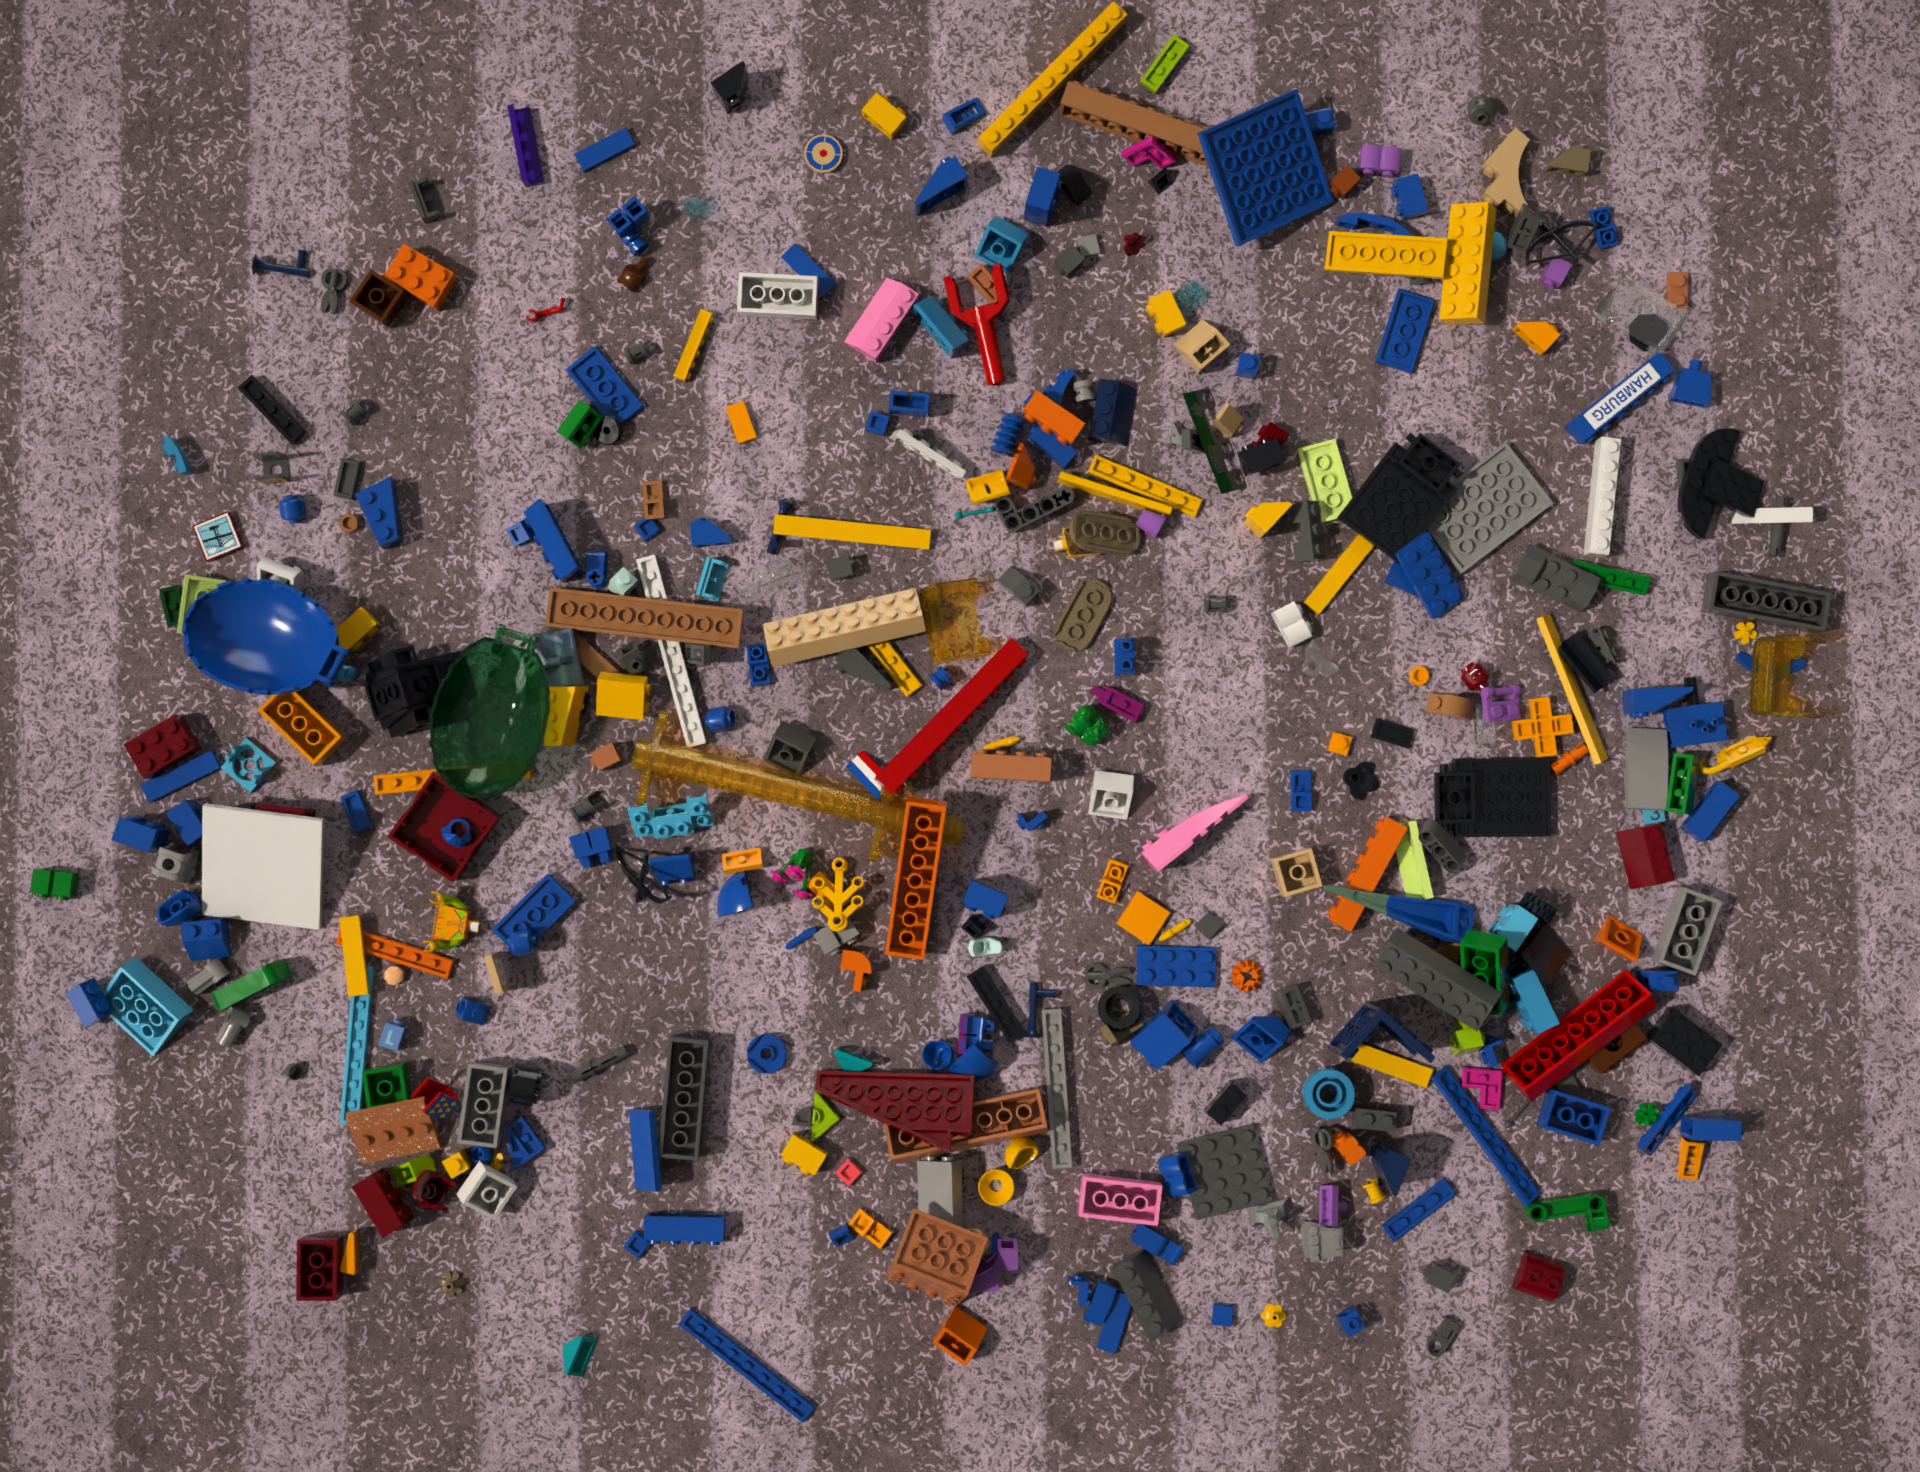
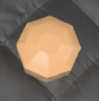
[384,966,405,985]

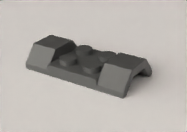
[1510,543,1601,612]

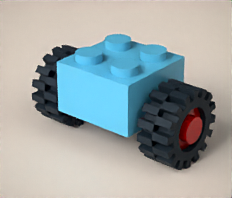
[1488,891,1557,975]

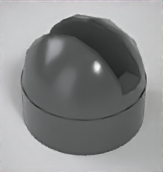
[285,1063,303,1080]

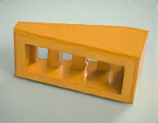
[1677,1136,1705,1180]
[340,1229,360,1275]

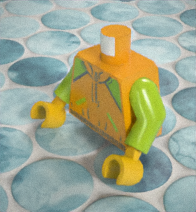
[422,891,481,952]

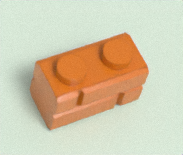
[1333,1130,1366,1165]

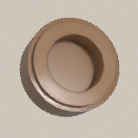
[339,514,360,534]

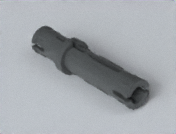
[1767,497,1789,557]
[570,1045,629,1083]

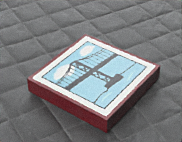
[192,511,245,562]

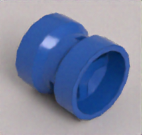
[622,229,649,256]

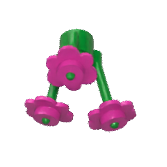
[770,848,813,900]

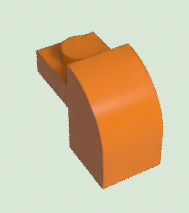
[840,949,872,992]

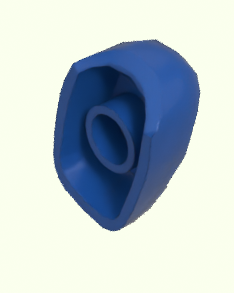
[157,890,201,927]

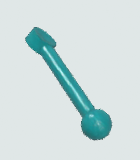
[954,507,995,519]

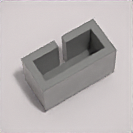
[813,917,860,956]

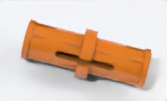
[1550,742,1589,776]

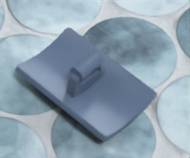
[539,628,584,687]

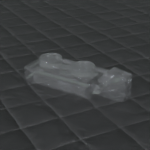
[1474,704,1495,759]

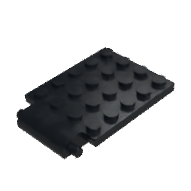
[1337,433,1463,565]
[1434,758,1551,837]

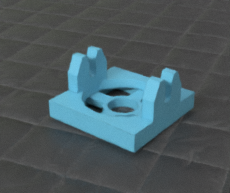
[221,738,278,793]

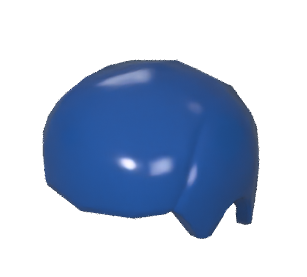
[922,1040,954,1071]

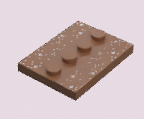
[345,1096,441,1164]

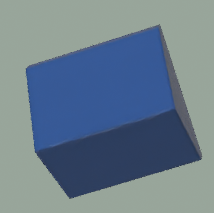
[829,1223,854,1247]

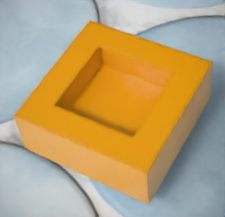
[1327,732,1352,756]

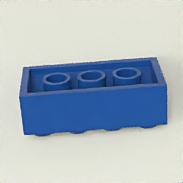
[524,498,584,583]

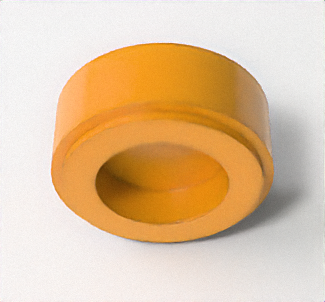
[1409,666,1429,686]

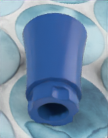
[1180,1027,1224,1070]

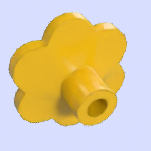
[1261,1304,1286,1328]

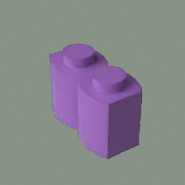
[1358,144,1401,178]

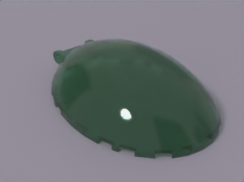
[428,624,550,799]

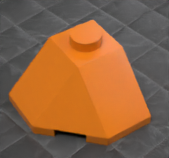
[1006,443,1037,490]

